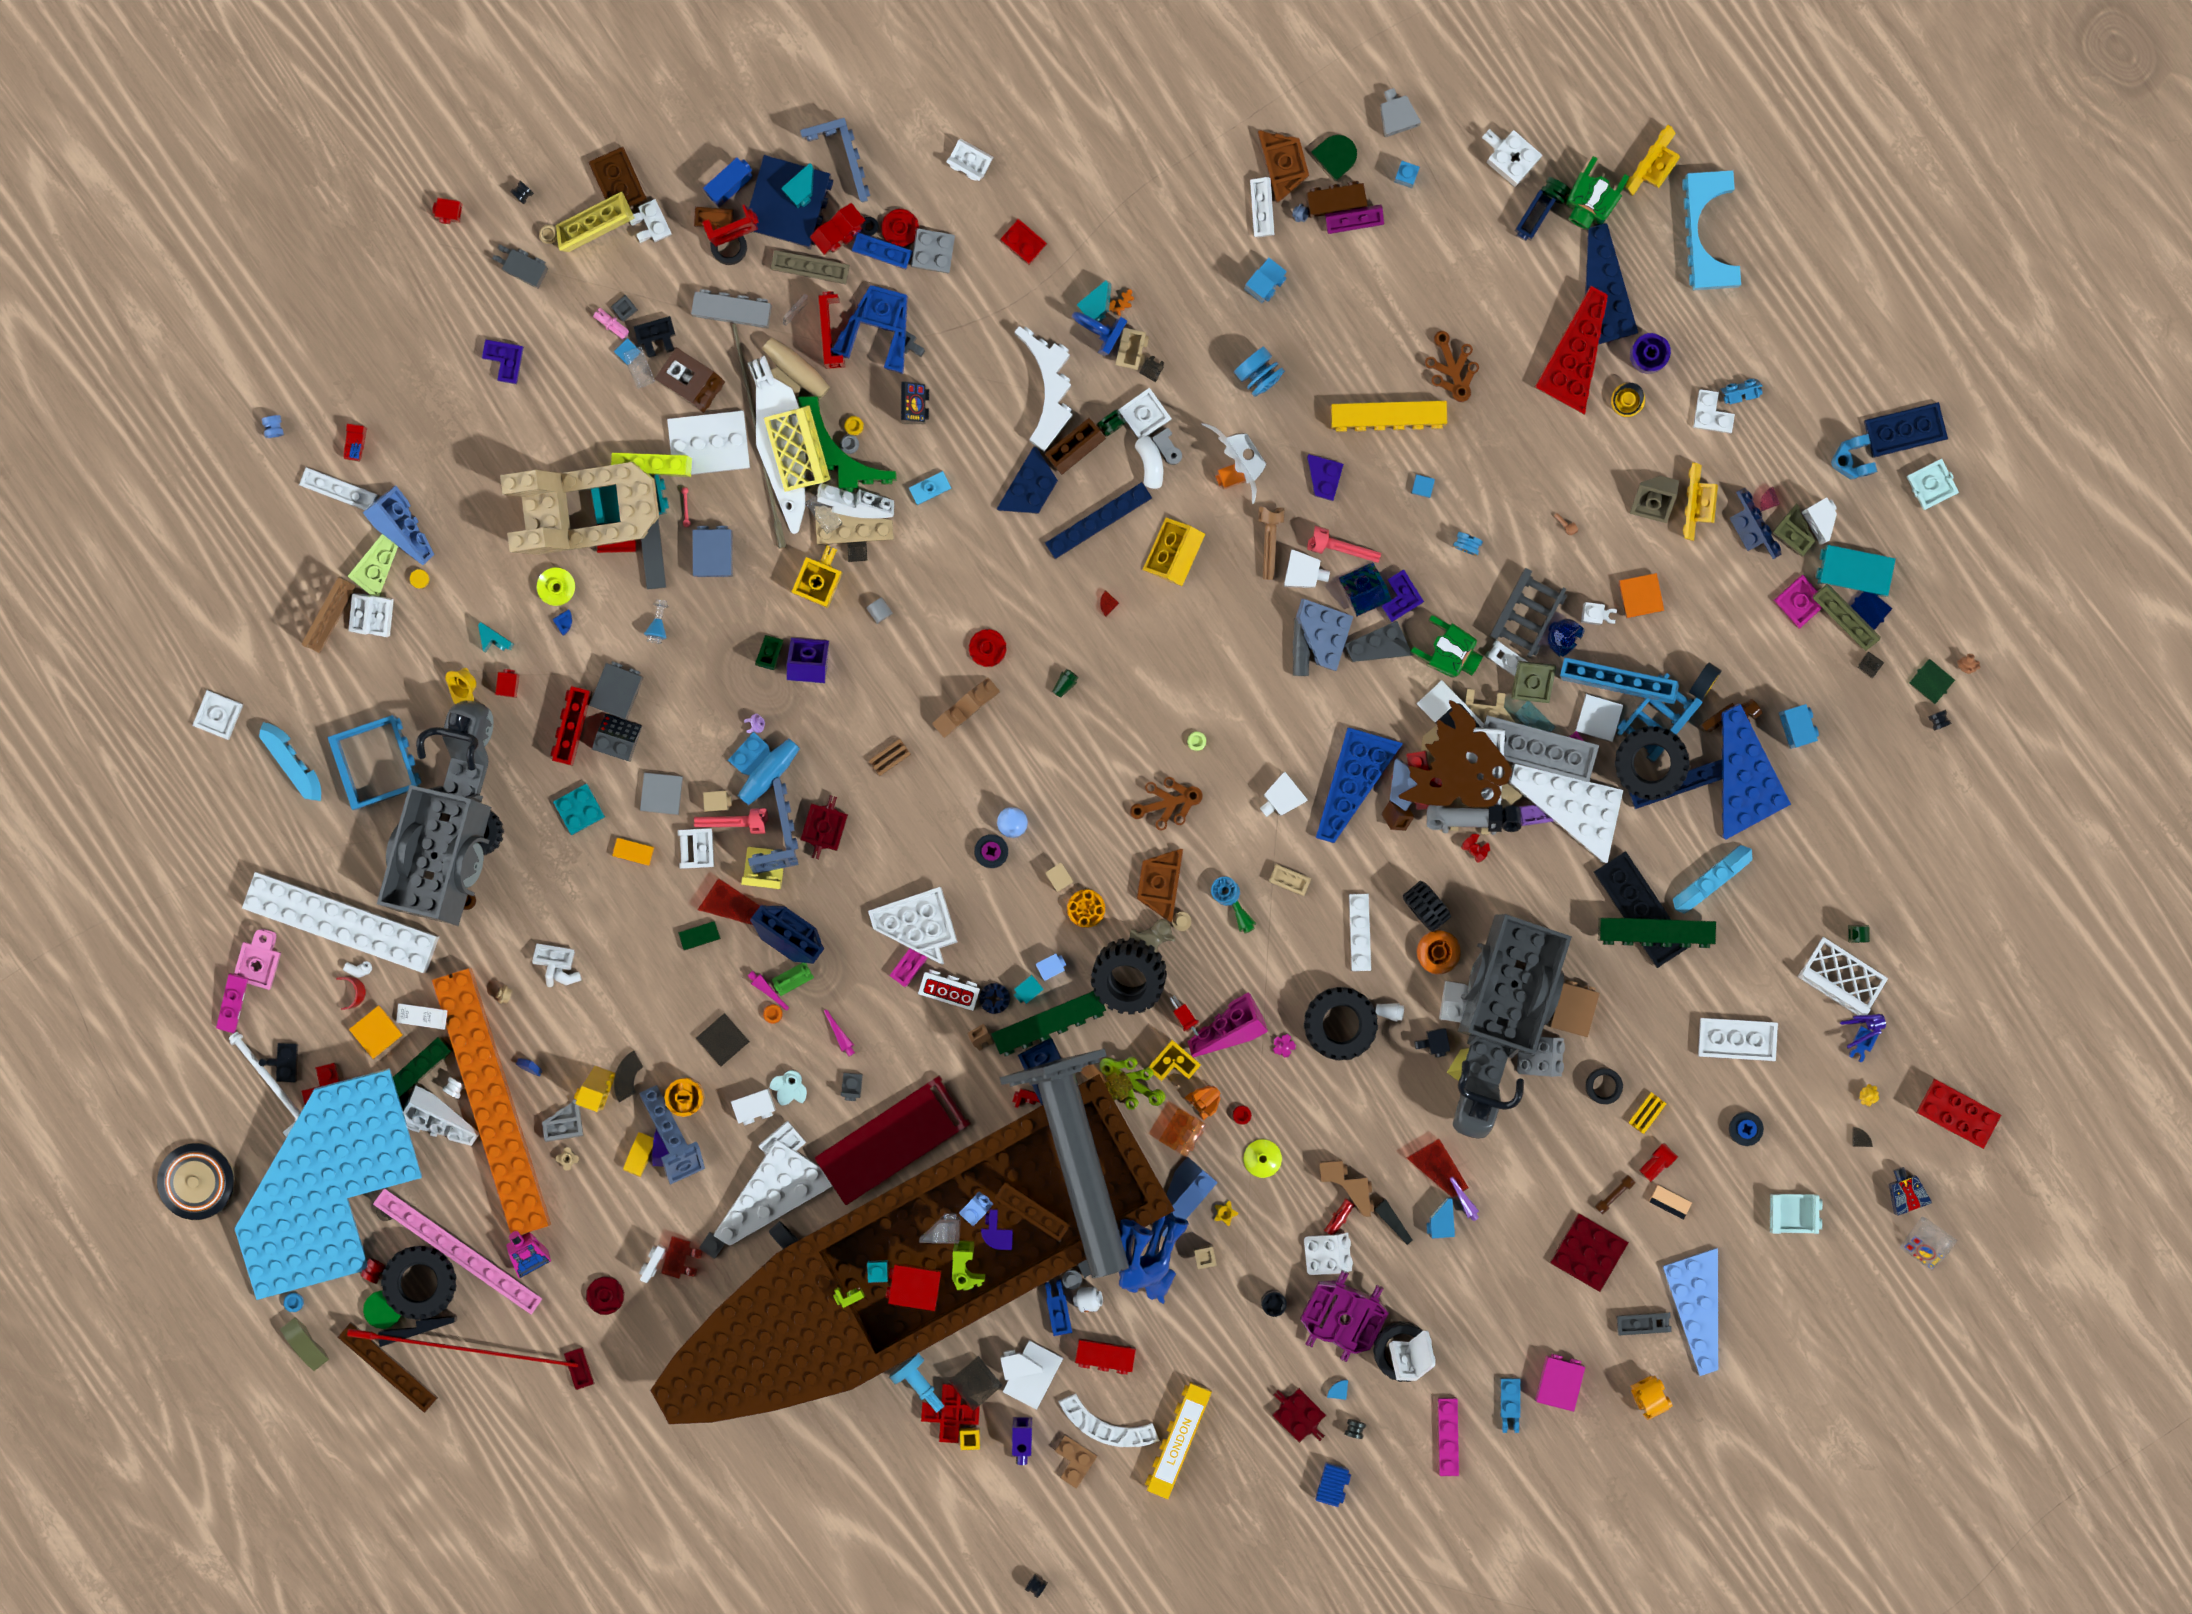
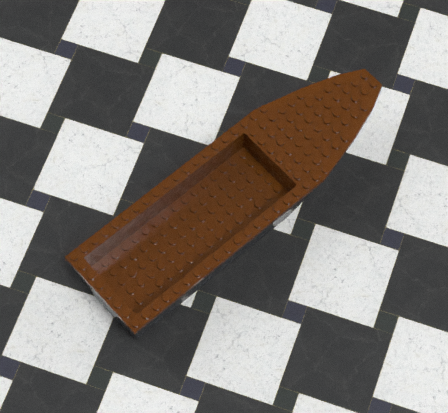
[650,1074,1175,1424]

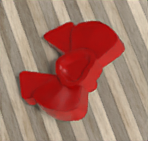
[1461,834,1490,863]

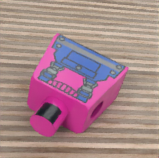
[506,1231,551,1278]

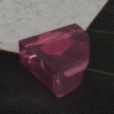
[1760,487,1780,512]

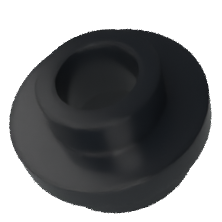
[861,217,879,236]

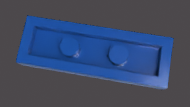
[852,233,912,270]

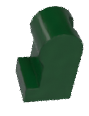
[1848,925,1870,943]

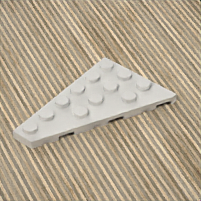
[1509,764,1623,863]
[714,1139,832,1246]

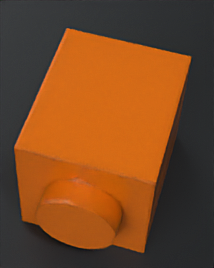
[1215,464,1246,489]

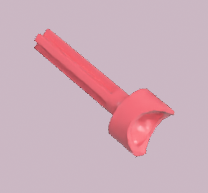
[1307,526,1381,563]
[694,808,769,834]

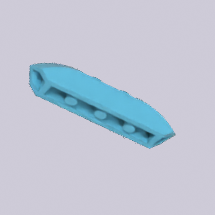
[259,722,321,801]
[1673,845,1753,914]

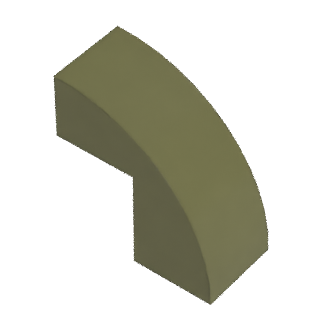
[280,1318,329,1371]

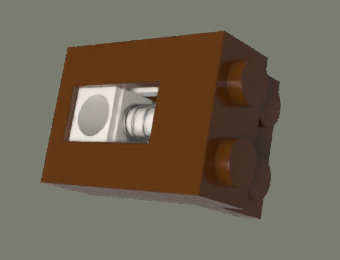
[655,347,725,413]

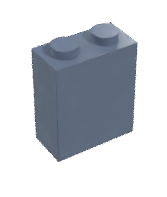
[693,526,733,577]

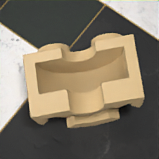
[1115,328,1149,370]

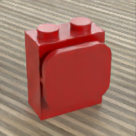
[885,1263,941,1311]

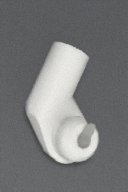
[343,961,372,978]
[553,968,582,985]

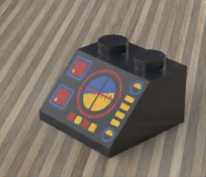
[901,382,929,424]

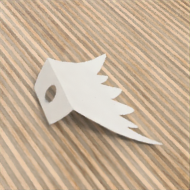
[1201,423,1266,504]

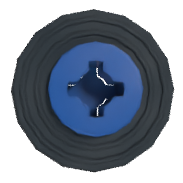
[1729,1112,1764,1146]

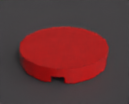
[881,209,919,247]
[969,629,1007,667]

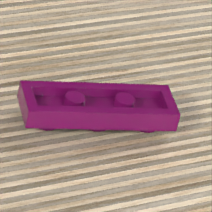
[1325,204,1384,234]

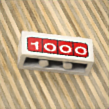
[918,969,980,1011]

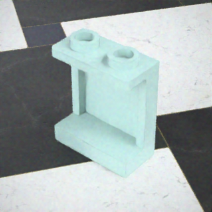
[1770,1194,1823,1234]

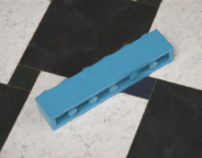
[1560,657,1679,704]

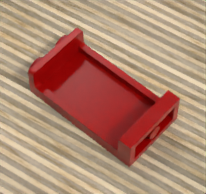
[818,291,845,369]

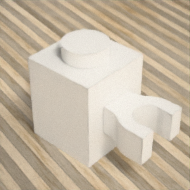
[1581,602,1617,625]

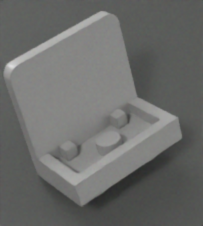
[1517,1037,1565,1077]

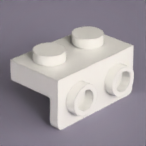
[946,138,994,181]

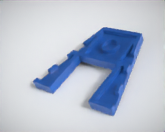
[831,285,908,374]

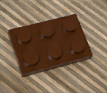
[588,147,647,207]

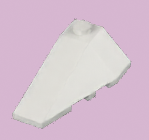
[1439,981,1508,1027]
[402,1086,479,1146]

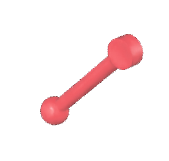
[681,487,691,527]

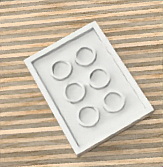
[667,411,750,477]

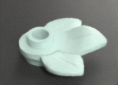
[769,1070,807,1106]

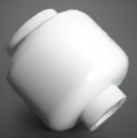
[1073,1287,1103,1313]

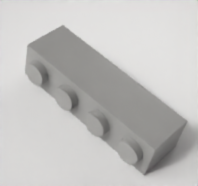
[691,289,772,328]

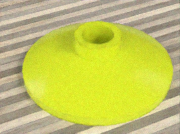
[537,568,575,606]
[1243,1139,1282,1178]

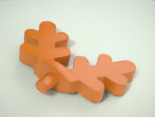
[1109,289,1134,316]

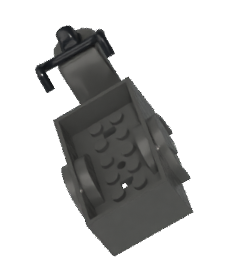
[377,700,494,926]
[1453,914,1572,1139]

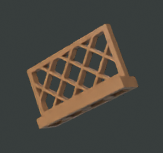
[301,577,357,653]

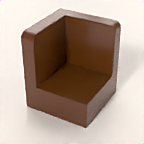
[1382,800,1414,831]

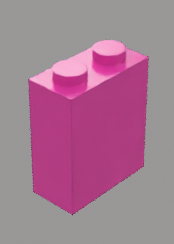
[1535,1353,1585,1412]

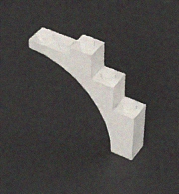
[1015,326,1073,453]

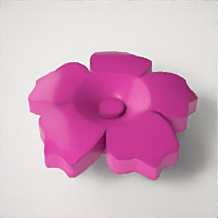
[1273,1034,1296,1058]

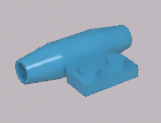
[728,732,800,805]

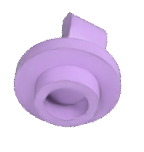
[744,714,765,733]

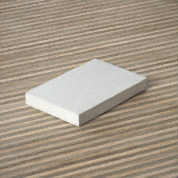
[1003,1340,1063,1410]

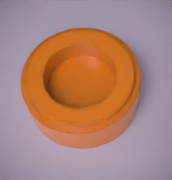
[763,1004,783,1024]

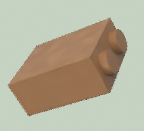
[1549,980,1600,1037]

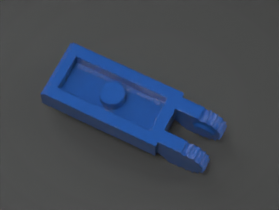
[1045,1280,1072,1336]

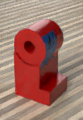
[344,424,367,462]

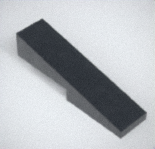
[378,1316,457,1347]

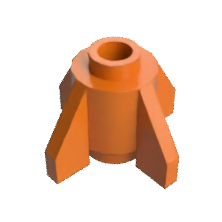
[1185,1085,1221,1120]

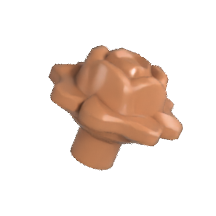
[1957,654,1981,674]

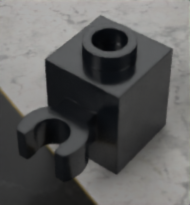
[1414,1028,1450,1057]

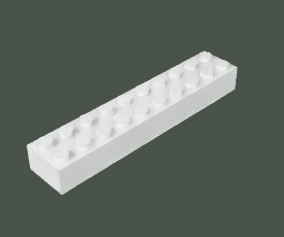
[242,872,439,973]

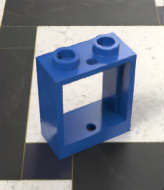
[703,157,753,208]

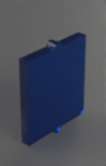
[1851,591,1893,630]

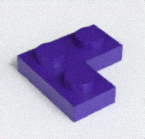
[482,339,524,385]
[1381,570,1424,623]

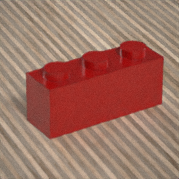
[1075,1338,1136,1375]

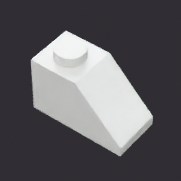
[1000,1350,1043,1380]

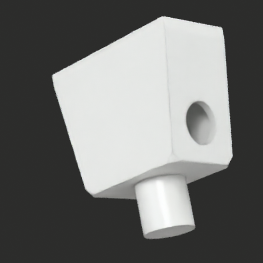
[1284,550,1330,588]
[1260,772,1308,817]

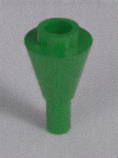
[1232,900,1256,934]

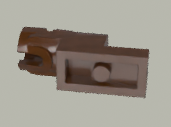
[1699,699,1763,732]

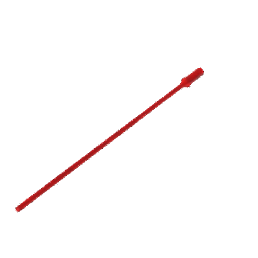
[347,1329,578,1367]

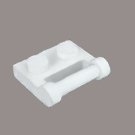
[678,829,714,869]

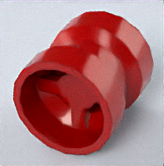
[360,1258,386,1284]

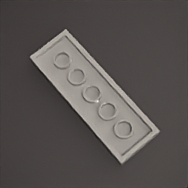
[1484,715,1599,782]

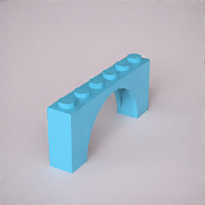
[1682,171,1741,291]

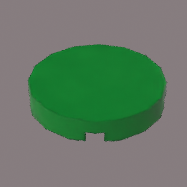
[363,1290,401,1329]

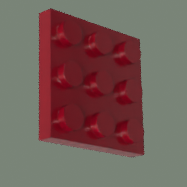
[1550,1213,1629,1292]

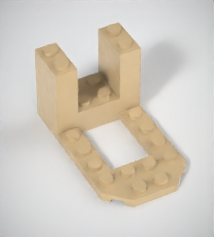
[500,462,659,555]

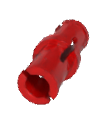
[1324,1198,1356,1235]

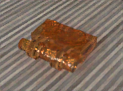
[1159,1108,1206,1157]

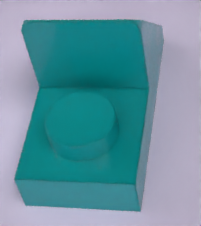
[478,622,514,653]

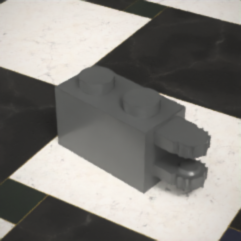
[492,244,548,289]

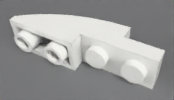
[817,483,894,518]

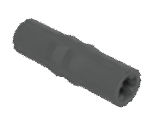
[1292,618,1310,676]

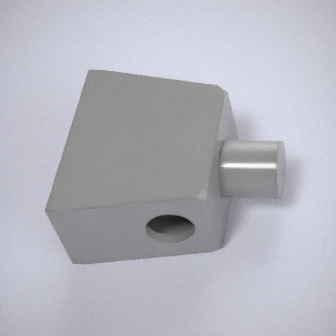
[1380,88,1421,137]

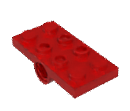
[1916,1079,2002,1149]

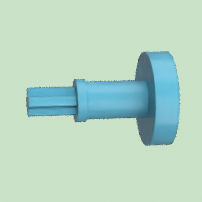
[889,1353,944,1412]

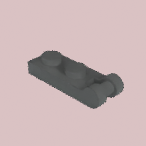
[1617,1312,1672,1336]

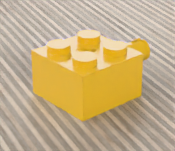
[791,545,843,608]

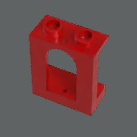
[702,204,759,247]

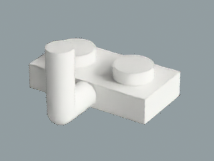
[532,943,575,987]

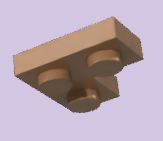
[1055,1434,1098,1489]

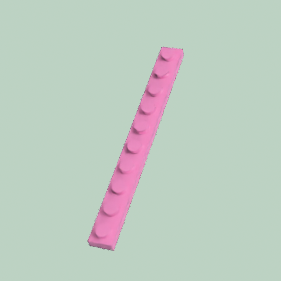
[373,1189,542,1315]

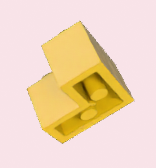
[1148,1039,1201,1081]

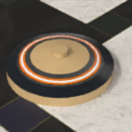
[157,1143,235,1220]

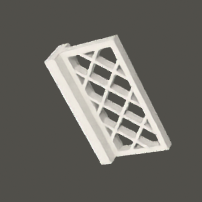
[1797,937,1888,1015]

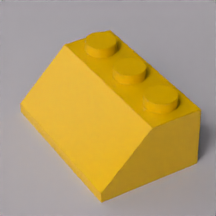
[1142,518,1205,586]

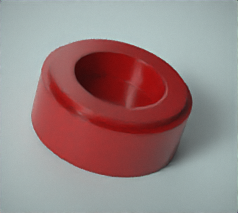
[1232,1105,1252,1125]

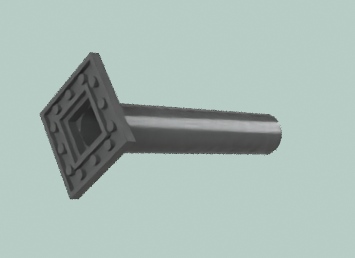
[1000,1049,1129,1278]

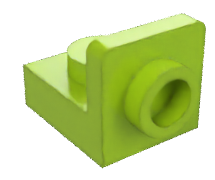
[833,1287,865,1308]

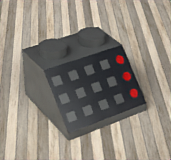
[592,714,642,762]

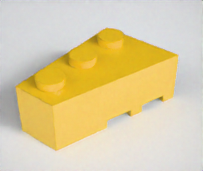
[574,1066,616,1112]

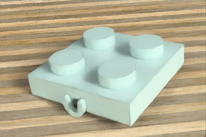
[1906,459,1959,511]

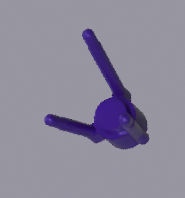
[1840,1014,1886,1048]

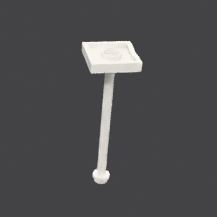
[229,1032,301,1137]

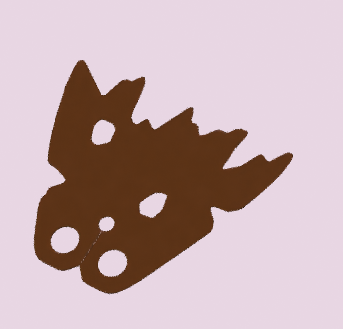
[1398,700,1512,807]

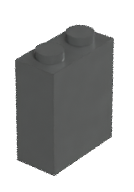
[589,661,644,720]

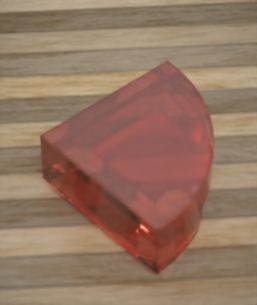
[1100,590,1119,617]

